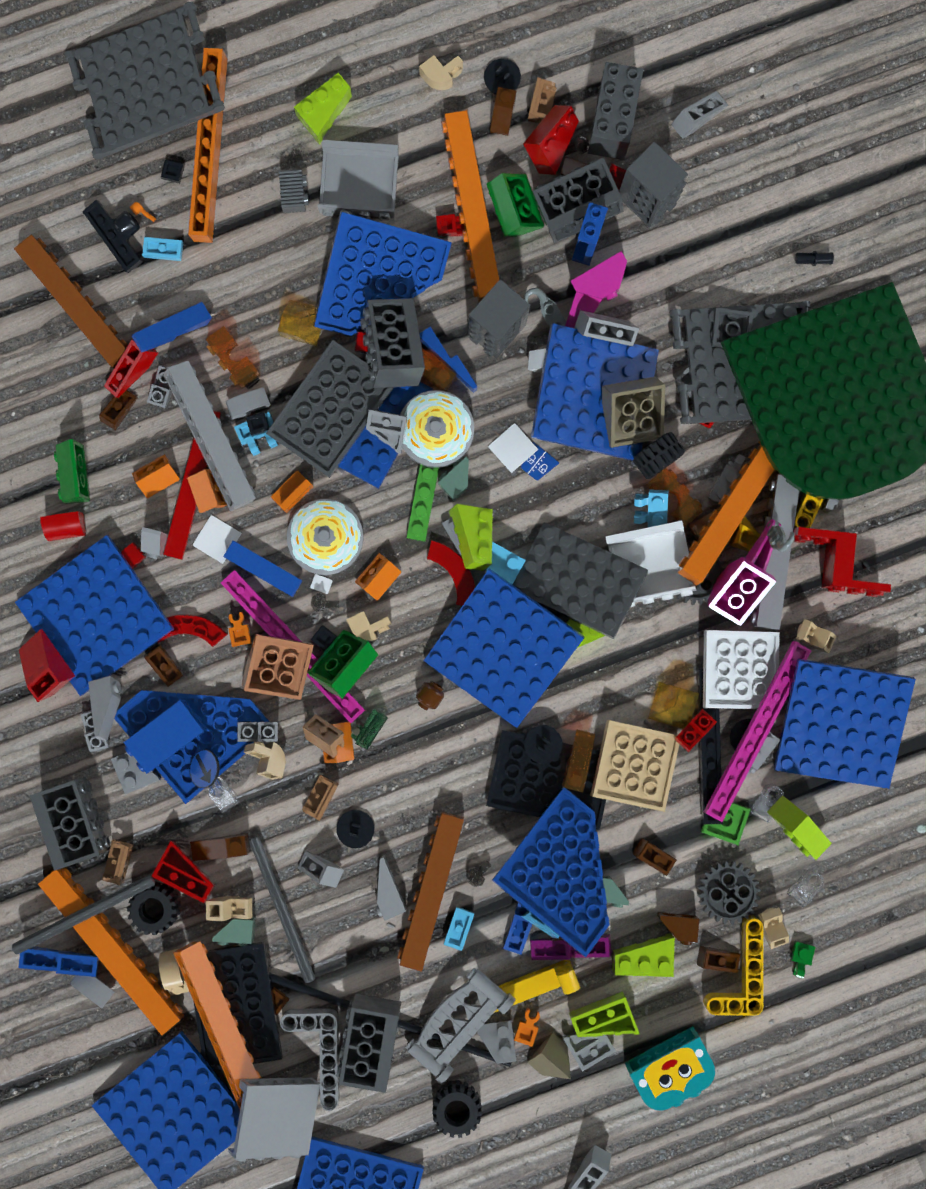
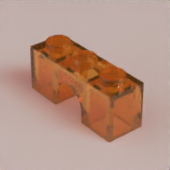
[205,326,260,389]
[646,468,703,527]

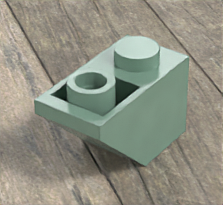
[438,457,469,502]
[602,875,629,908]
[212,916,256,946]

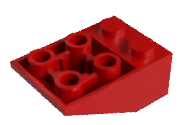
[19,629,75,702]

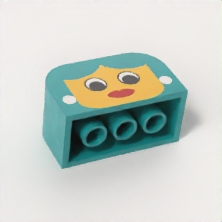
[625,1026,715,1111]

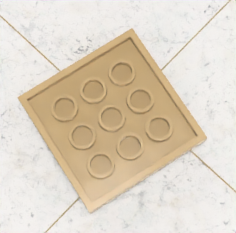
[590,720,679,812]

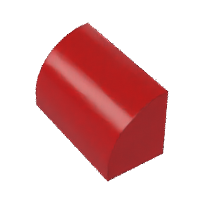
[40,511,86,541]

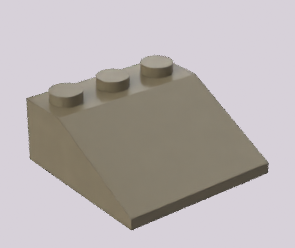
[602,377,665,448]

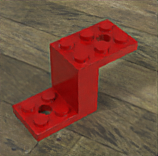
[793,527,891,597]

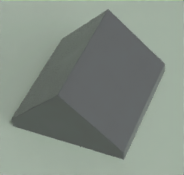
[711,307,753,348]

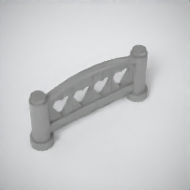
[405,968,516,1085]

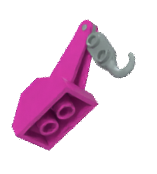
[524,251,627,328]
[707,519,795,626]

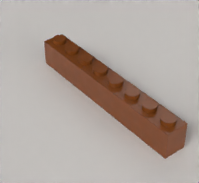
[14,234,128,368]
[397,811,464,972]

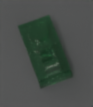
[351,709,388,750]

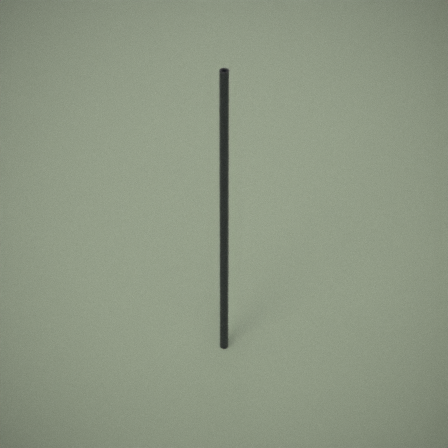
[269,972,512,1067]

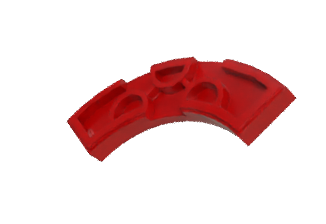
[427,540,475,606]
[157,615,228,647]

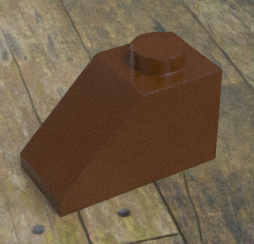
[490,87,517,136]
[657,912,699,945]

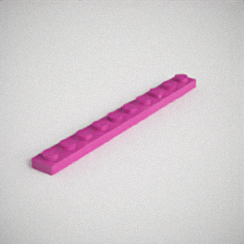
[221,570,365,723]
[703,641,812,822]

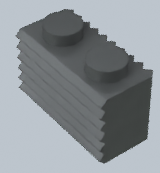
[279,169,309,213]

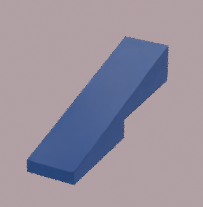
[132,302,212,353]
[419,327,477,393]
[223,541,302,597]
[503,903,532,955]
[18,947,98,977]

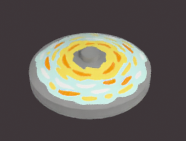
[400,390,474,468]
[287,499,364,575]

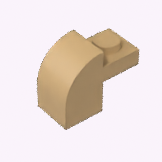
[419,55,463,90]
[346,611,392,641]
[796,619,836,653]
[244,742,286,780]
[206,896,252,921]
[758,908,789,949]
[159,949,189,996]

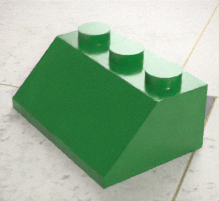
[486,173,544,237]
[54,439,90,504]
[307,630,378,699]

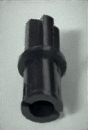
[794,251,834,266]

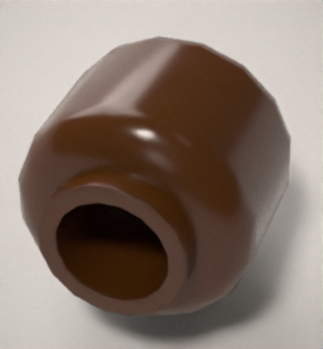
[416,681,444,710]

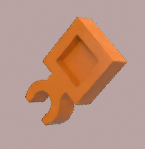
[228,612,252,647]
[514,1008,540,1047]

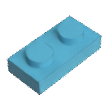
[142,237,183,261]
[444,906,475,951]

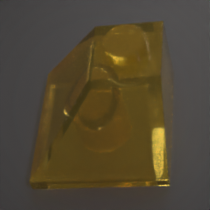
[278,300,322,346]
[648,682,699,729]

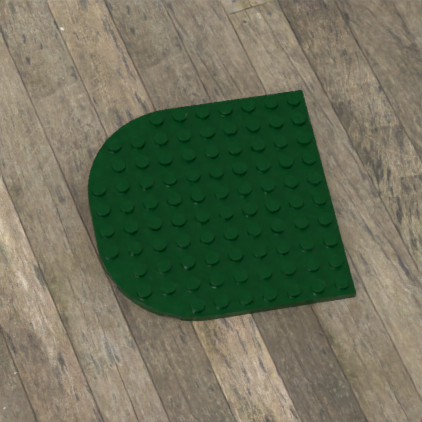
[721,282,926,500]

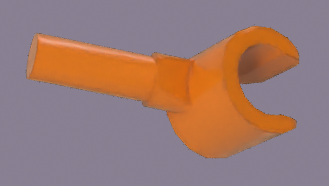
[130,202,156,222]

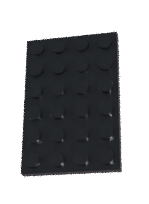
[486,730,606,830]
[193,942,283,1070]

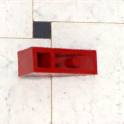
[104,340,158,398]

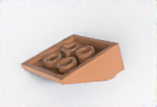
[242,634,314,700]

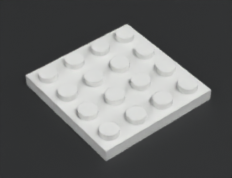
[703,630,780,709]

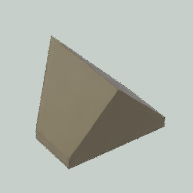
[527,1032,571,1079]

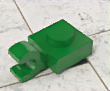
[790,941,815,979]

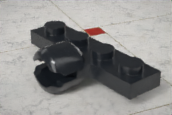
[82,200,143,273]

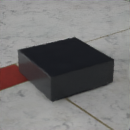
[161,159,185,184]
[246,412,269,437]
[310,625,337,651]

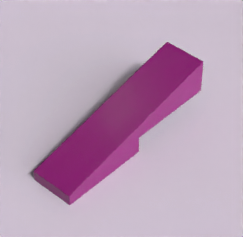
[530,934,612,960]

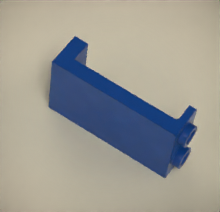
[572,202,608,266]
[123,699,207,774]

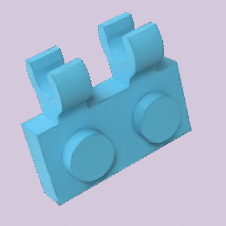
[234,412,278,456]
[634,489,669,527]

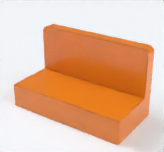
[132,454,179,498]
[188,469,227,513]
[271,471,314,513]
[355,553,401,600]
[323,722,354,763]

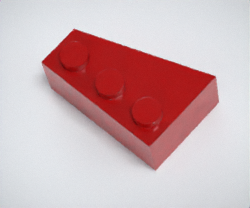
[523,105,579,175]
[151,841,215,903]

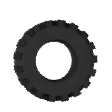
[633,432,686,479]
[127,882,181,935]
[432,1080,482,1138]

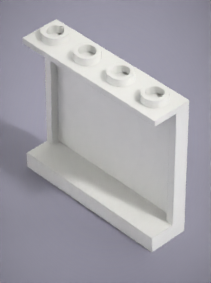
[606,521,696,607]

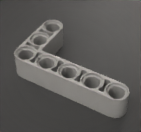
[280,1008,340,1111]

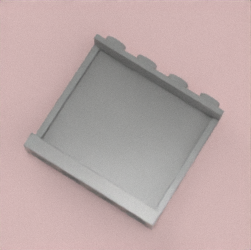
[318,140,399,220]
[228,1077,320,1161]

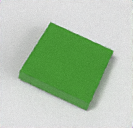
[701,803,750,845]

